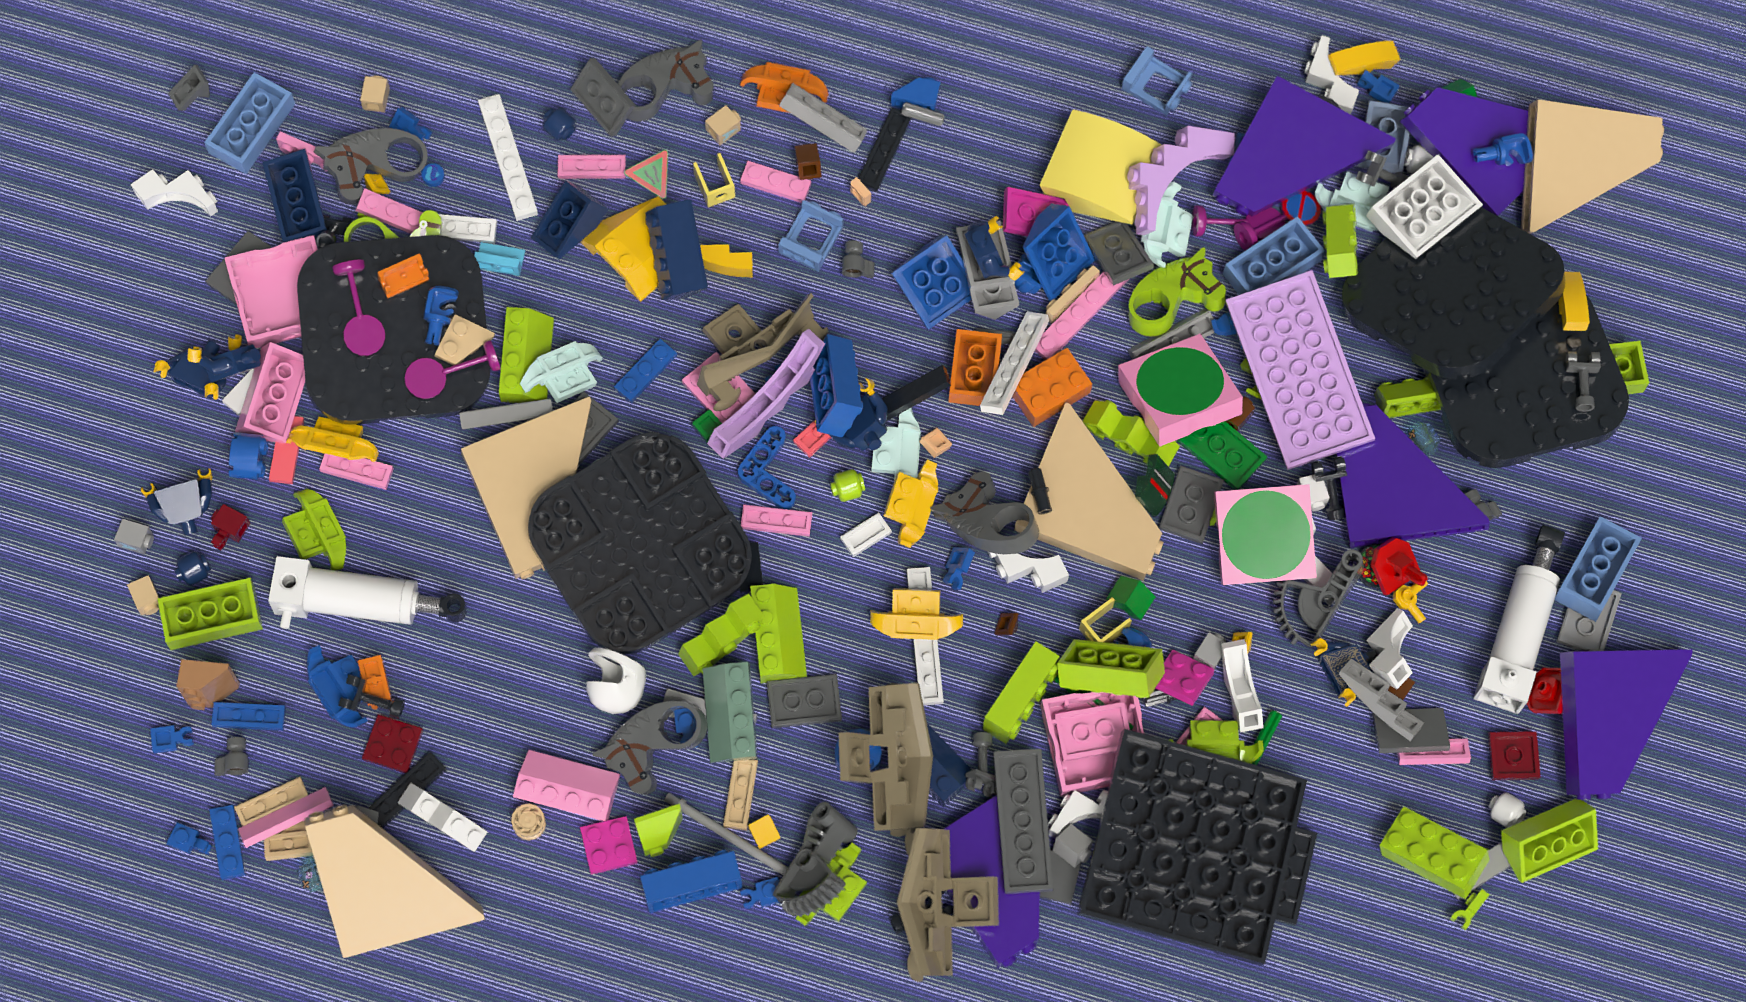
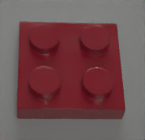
[362,715,424,774]
[1488,731,1541,780]

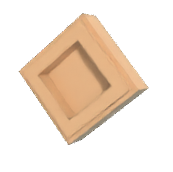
[850,177,871,206]
[919,428,952,458]

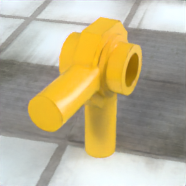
[1393,581,1428,624]

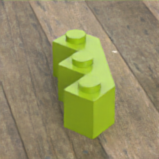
[1323,203,1358,278]
[1082,400,1180,469]
[678,594,764,677]

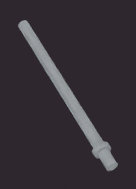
[664,793,788,876]

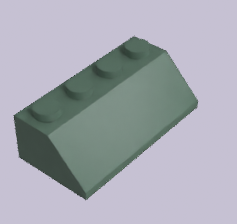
[703,662,758,763]

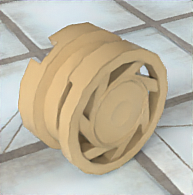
[511,804,546,841]

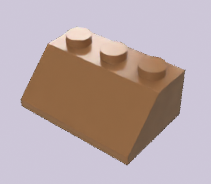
[176,659,240,710]

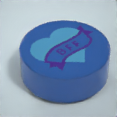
[422,163,445,187]

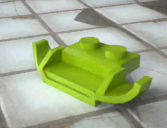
[282,489,346,571]
[1168,720,1264,764]
[795,843,867,926]

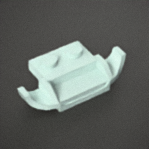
[1315,172,1389,232]
[1141,181,1193,267]
[520,341,603,403]
[872,407,921,480]

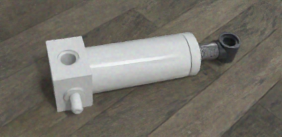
[1473,524,1565,714]
[268,556,467,629]

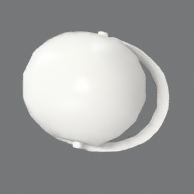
[586,648,646,714]

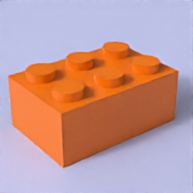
[948,329,1002,406]
[1012,348,1092,427]

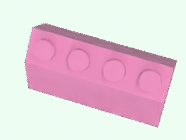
[235,342,305,444]
[513,750,620,821]

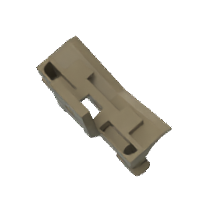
[697,293,828,411]
[839,683,933,837]
[897,828,999,982]

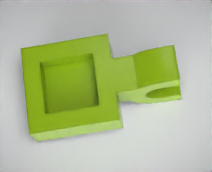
[1450,889,1489,931]

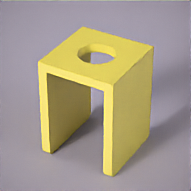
[693,153,735,207]
[1079,597,1132,643]

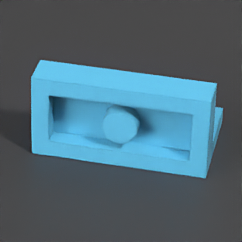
[474,242,525,276]

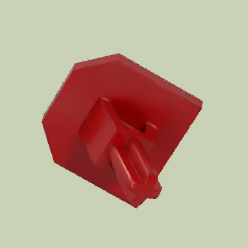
[1371,538,1428,595]
[1526,668,1563,714]

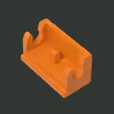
[377,253,429,299]
[358,655,393,710]

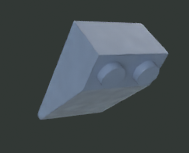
[1358,100,1410,173]

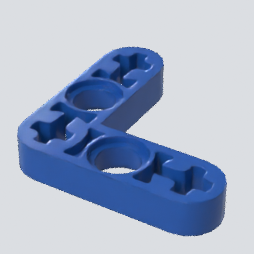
[738,426,796,510]

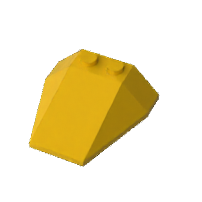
[580,196,666,302]

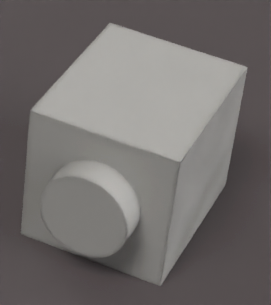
[114,519,154,555]
[1193,632,1226,669]
[1053,824,1093,868]

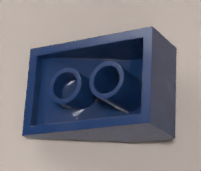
[531,180,609,259]

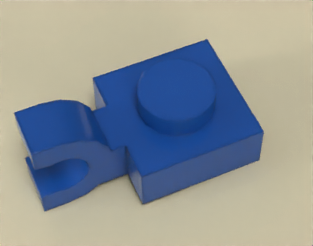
[1357,70,1400,103]
[389,107,432,141]
[943,547,975,590]
[166,822,212,855]

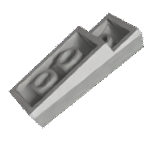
[956,221,1019,320]

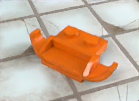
[740,62,829,113]

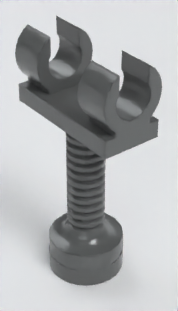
[1355,150,1409,189]
[1566,351,1601,412]
[966,732,997,798]

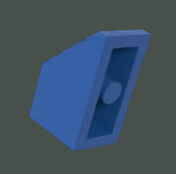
[891,77,941,111]

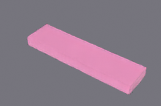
[238,787,334,847]

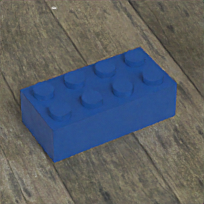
[810,334,863,437]
[640,850,742,913]

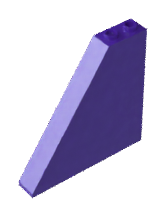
[1212,76,1396,217]
[1400,87,1528,216]
[1336,403,1490,548]
[1560,649,1693,800]
[943,795,1039,968]

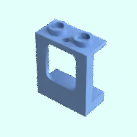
[1122,46,1192,116]
[778,200,843,272]

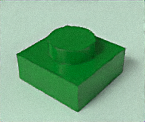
[692,409,722,442]

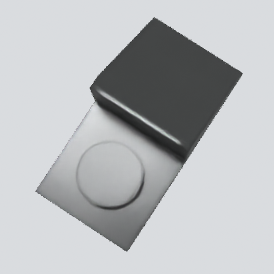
[168,65,210,111]

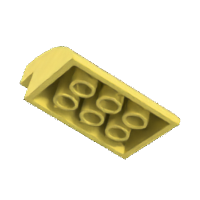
[1040,109,1161,225]

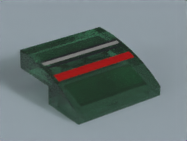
[1135,454,1175,517]

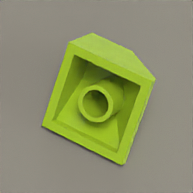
[634,803,683,857]

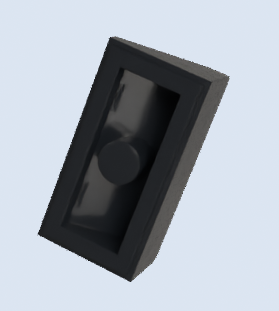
[740,542,763,593]

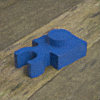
[674,707,699,748]
[150,725,194,754]
[740,877,780,909]

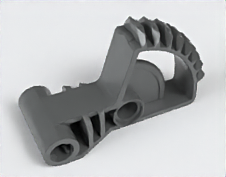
[1273,549,1364,648]
[773,802,858,917]

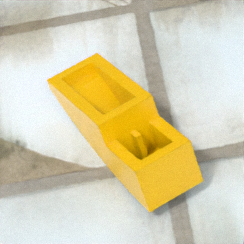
[1328,40,1401,75]
[700,244,753,278]
[1559,272,1590,331]

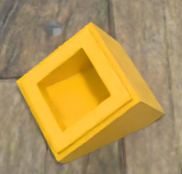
[748,814,780,849]

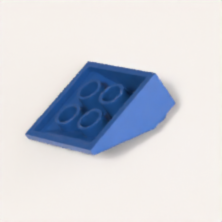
[1023,203,1095,301]
[891,235,972,330]

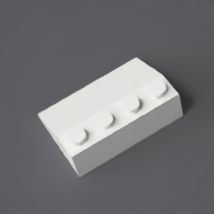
[1366,155,1483,259]

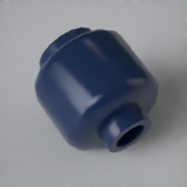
[543,108,576,141]
[174,551,211,586]

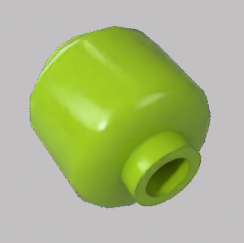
[830,469,865,502]

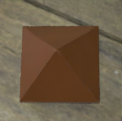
[994,613,1019,636]

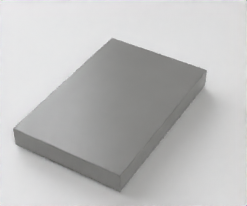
[1556,590,1622,651]

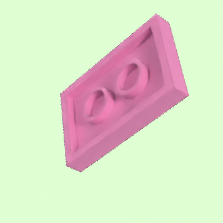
[682,352,755,423]
[1054,702,1130,762]

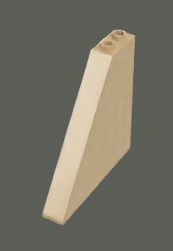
[1521,100,1664,234]
[461,396,591,579]
[1014,402,1164,581]
[305,805,485,958]

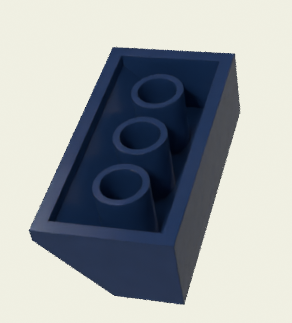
[262,149,327,243]
[645,199,708,301]
[884,724,972,807]

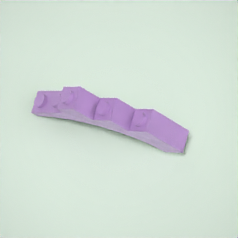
[1127,126,1234,235]
[707,329,825,459]

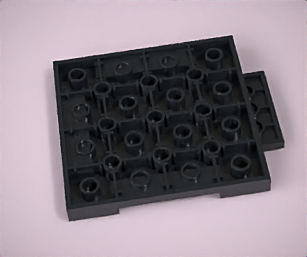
[1076,729,1317,966]

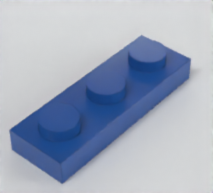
[614,339,677,404]
[211,702,286,731]
[209,805,246,880]

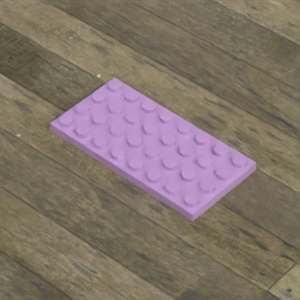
[1226,270,1375,470]

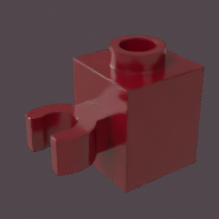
[211,504,251,551]

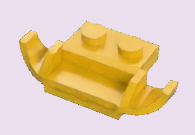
[286,417,379,462]
[883,460,938,548]
[870,588,963,640]

